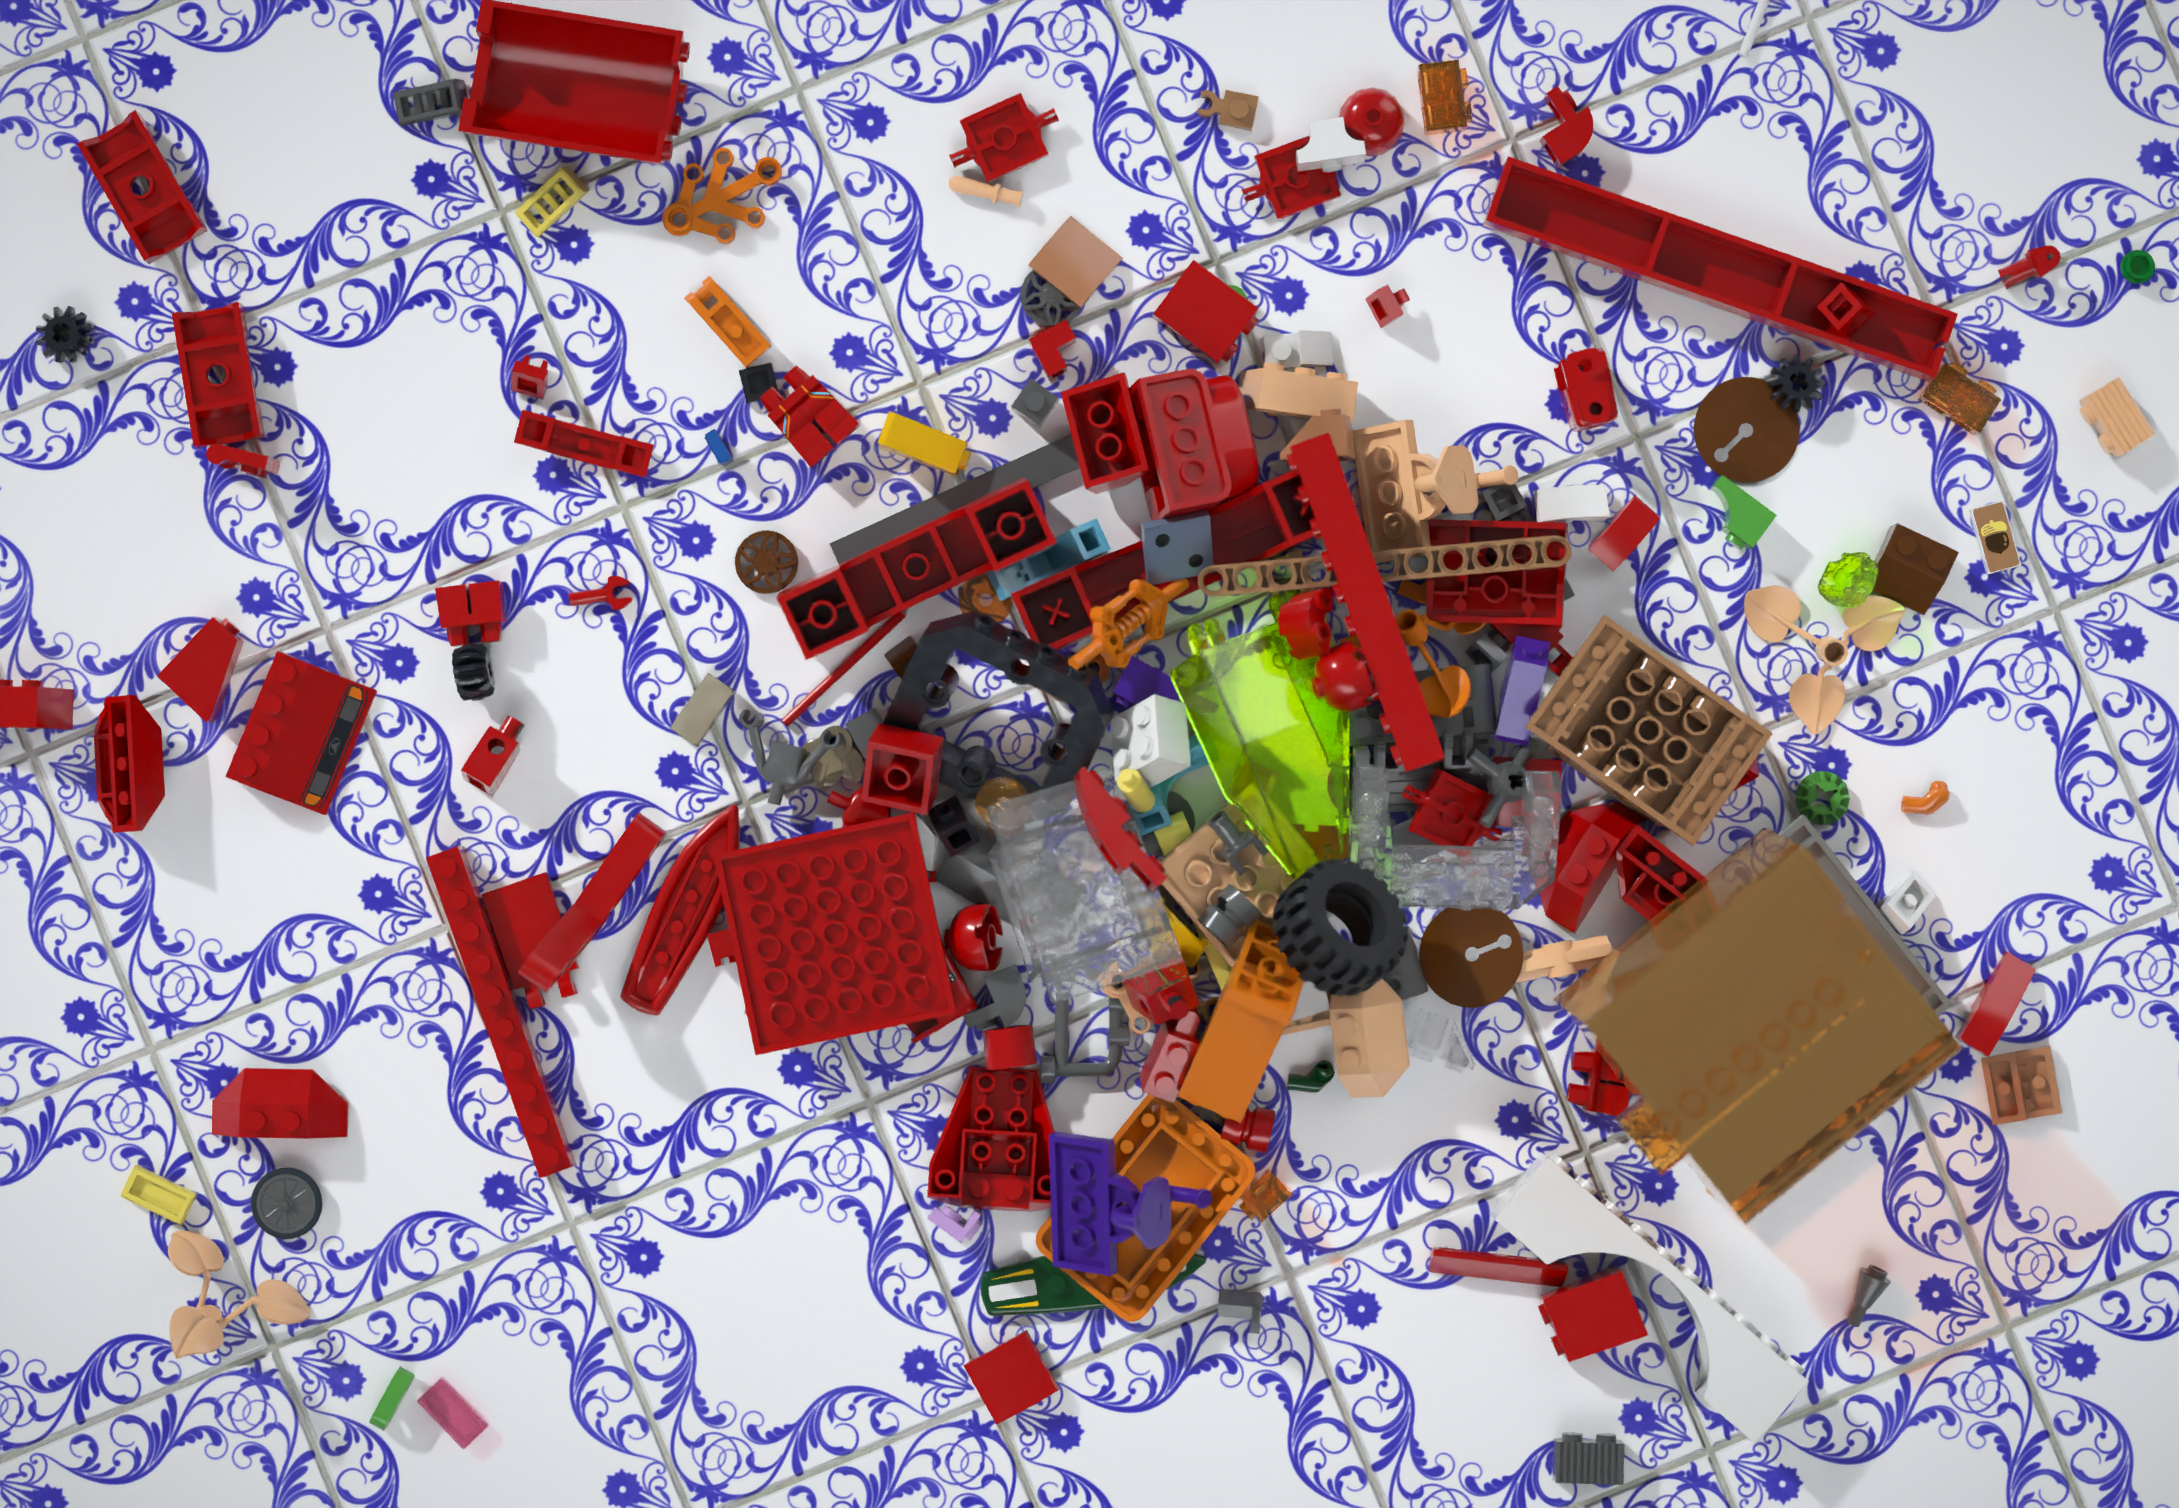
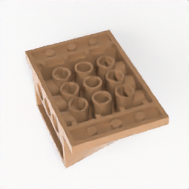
[1524,615,1773,846]

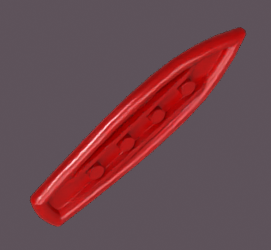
[620,804,740,1016]

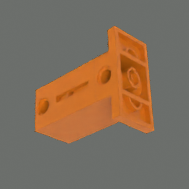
[1178,919,1304,1123]

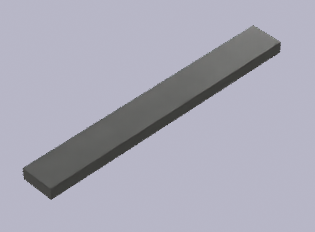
[829,434,1080,564]

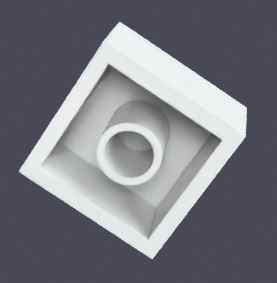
[1111,694,1191,788]

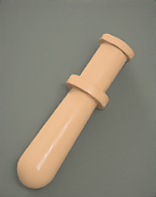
[948,176,1023,208]

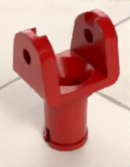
[1997,245,2061,290]

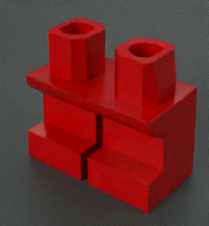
[435,580,506,647]
[1566,1048,1630,1118]

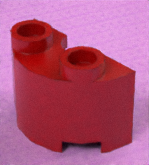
[1278,587,1334,661]

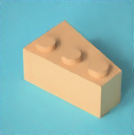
[1238,363,1358,423]

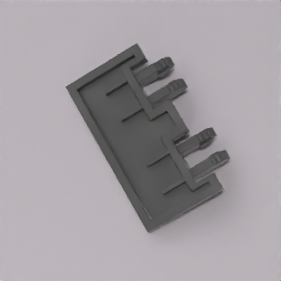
[1352,730,1490,814]

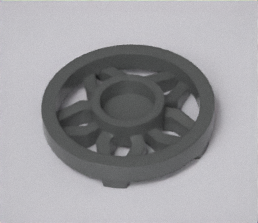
[1021,270,1081,327]

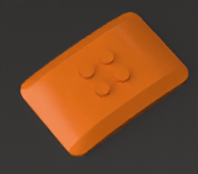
[1035,1094,1256,1322]

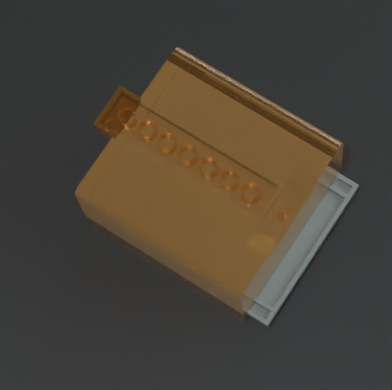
[1553,814,1962,1225]

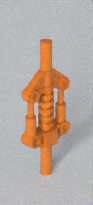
[1068,578,1189,670]

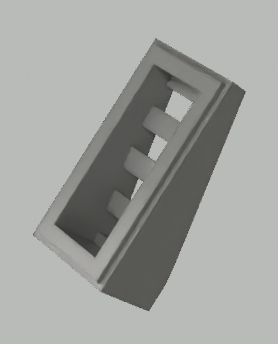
[393,78,468,126]

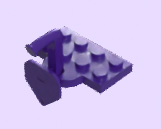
[1049,1131,1212,1276]

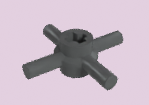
[1466,737,1551,828]

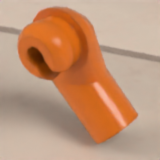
[1397,580,1427,604]
[1901,781,1950,815]

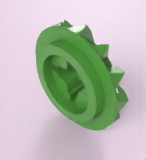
[1795,771,1850,825]

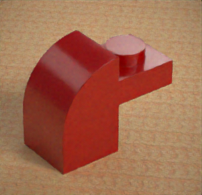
[1539,86,1593,169]

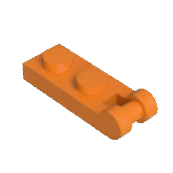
[684,276,772,368]

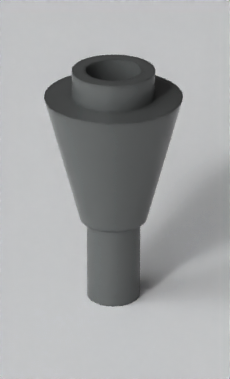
[1847,1264,1891,1327]

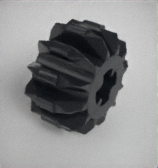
[36,306,94,364]
[1766,355,1826,414]
[451,643,495,701]

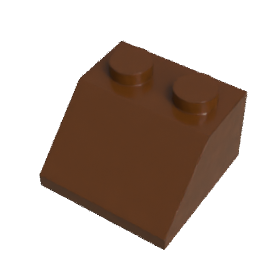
[1862,523,1959,615]

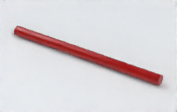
[781,612,906,727]

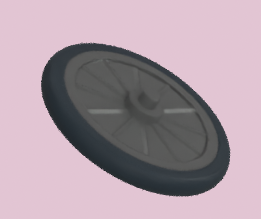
[251,1168,322,1239]

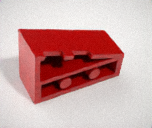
[0,679,74,730]

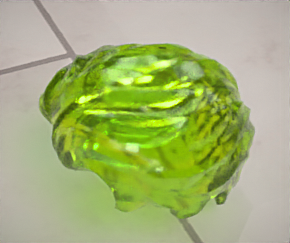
[1817,552,1878,609]

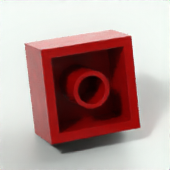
[861,723,944,815]

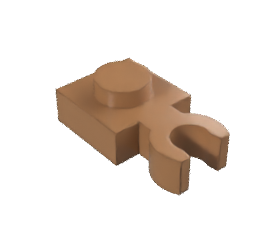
[1197,90,1259,131]

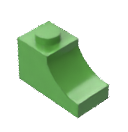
[1710,475,1777,550]

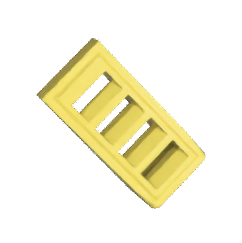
[514,166,590,238]

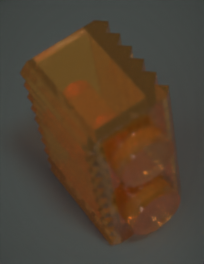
[1417,60,1472,136]
[1918,362,2001,436]

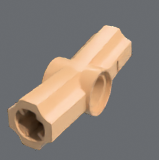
[1515,935,1613,983]

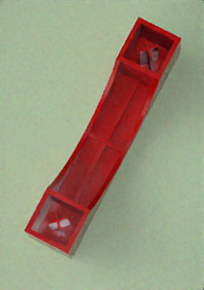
[1011,471,1315,652]

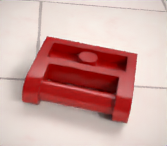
[206,444,281,478]

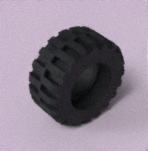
[1273,859,1408,996]

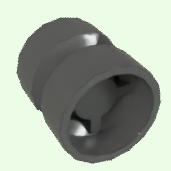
[1197,884,1262,949]

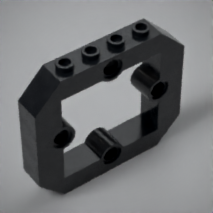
[883,611,1115,824]

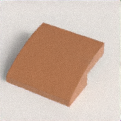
[1028,216,1123,309]
[1981,1045,2063,1125]

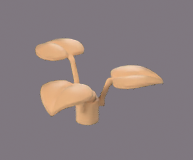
[1744,585,1906,734]
[168,1231,311,1359]

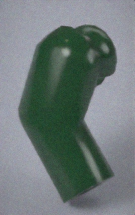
[1287,1060,1335,1093]

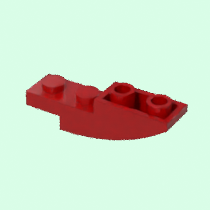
[1074,767,1167,892]

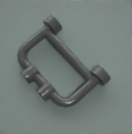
[1040,954,1130,1083]

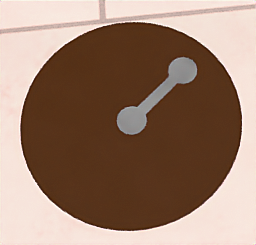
[1694,377,1800,483]
[1419,901,1523,1008]

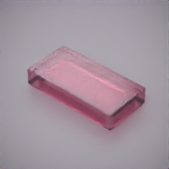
[417,1376,489,1450]

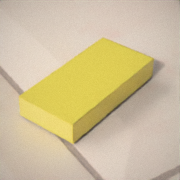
[120,1165,198,1225]

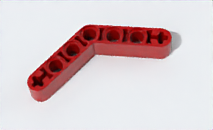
[518,813,667,993]

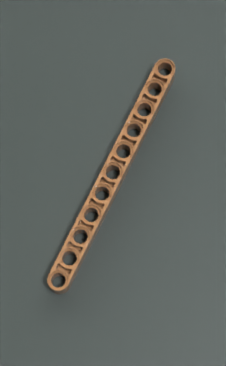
[1198,535,1572,596]

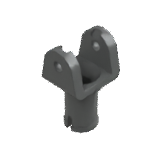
[1208,811,1269,876]

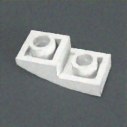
[1533,485,1610,524]

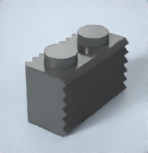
[1552,1432,1625,1485]

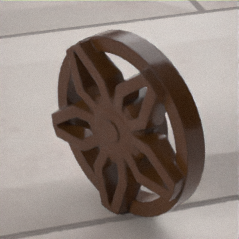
[735,530,799,594]

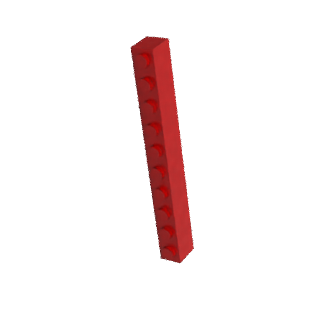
[1286,432,1445,772]
[426,846,576,1178]

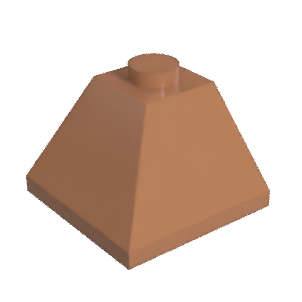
[1280,409,1357,464]

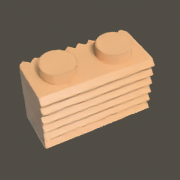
[2079,377,2155,458]

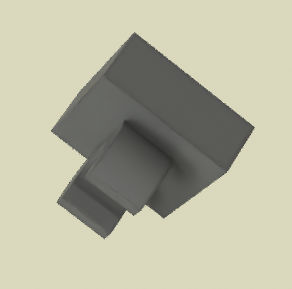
[1465,629,1511,673]

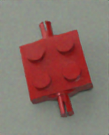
[949,93,1059,184]
[1241,136,1346,221]
[1402,769,1502,858]

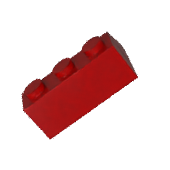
[1061,372,1151,494]

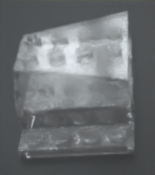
[987,768,1183,1004]

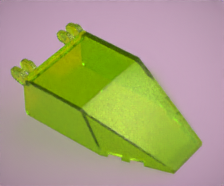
[1169,589,1349,880]

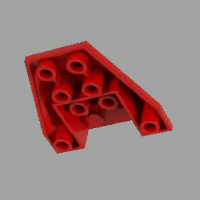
[927,1067,1054,1212]

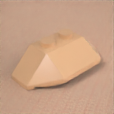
[1329,979,1410,1098]

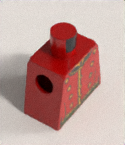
[461,715,525,797]
[1122,953,1199,1024]

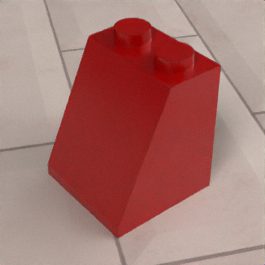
[1537,1265,1648,1362]

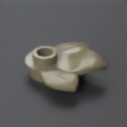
[802,725,864,791]

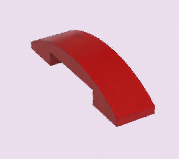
[514,410,654,478]

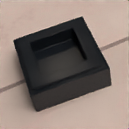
[738,362,779,404]

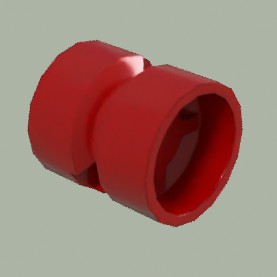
[1220,1107,1276,1154]

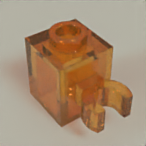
[1238,1168,1292,1222]

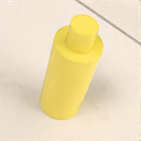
[1117,769,1155,813]

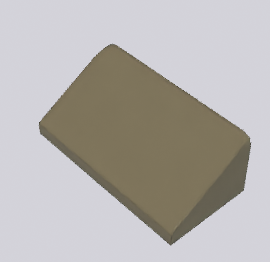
[670,673,736,747]

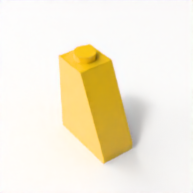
[877,411,972,476]

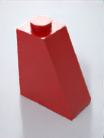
[157,617,244,723]

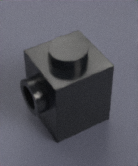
[928,795,981,857]

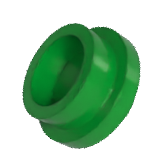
[2120,250,2155,284]

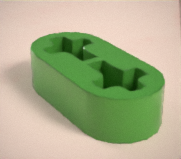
[369,1366,415,1431]

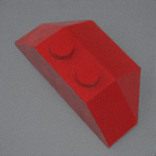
[93,695,165,833]
[1532,801,1646,934]
[1616,824,1715,929]
[212,1068,349,1139]

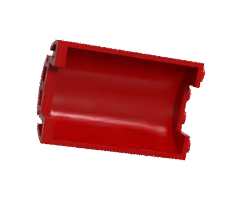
[458,0,691,165]

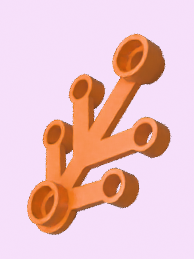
[662,148,782,244]

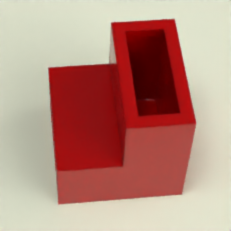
[1028,319,1076,381]

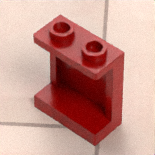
[1152,260,1259,365]

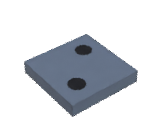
[1141,509,1214,585]

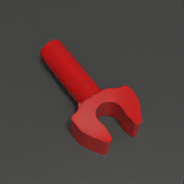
[568,576,633,610]

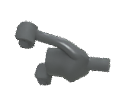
[739,709,845,806]

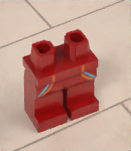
[760,365,860,469]

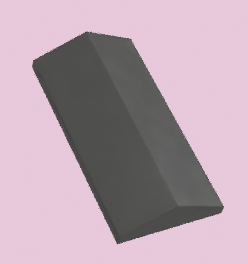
[936,824,1086,949]

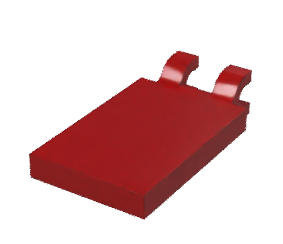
[481,872,580,1009]

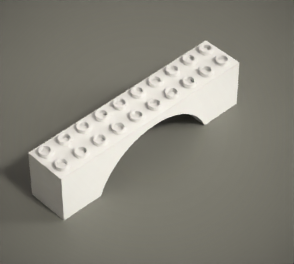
[1489,1152,1809,1444]

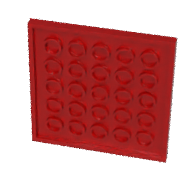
[714,812,957,1056]

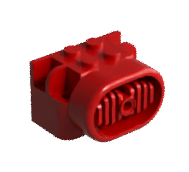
[1129,369,1259,521]

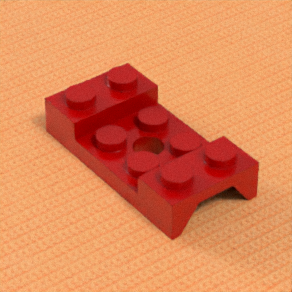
[77,110,208,264]
[172,302,265,449]

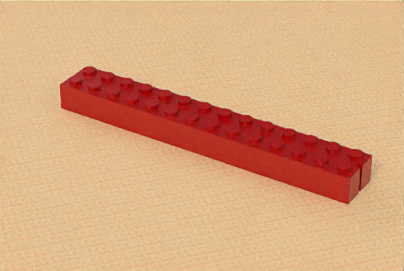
[1482,156,1958,382]

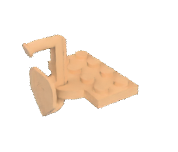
[1353,420,1518,564]

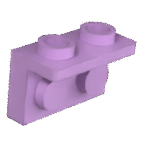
[928,1204,982,1243]

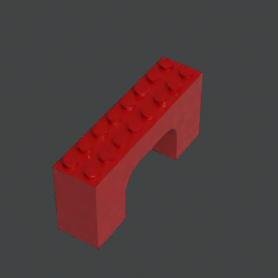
[776,477,1057,661]

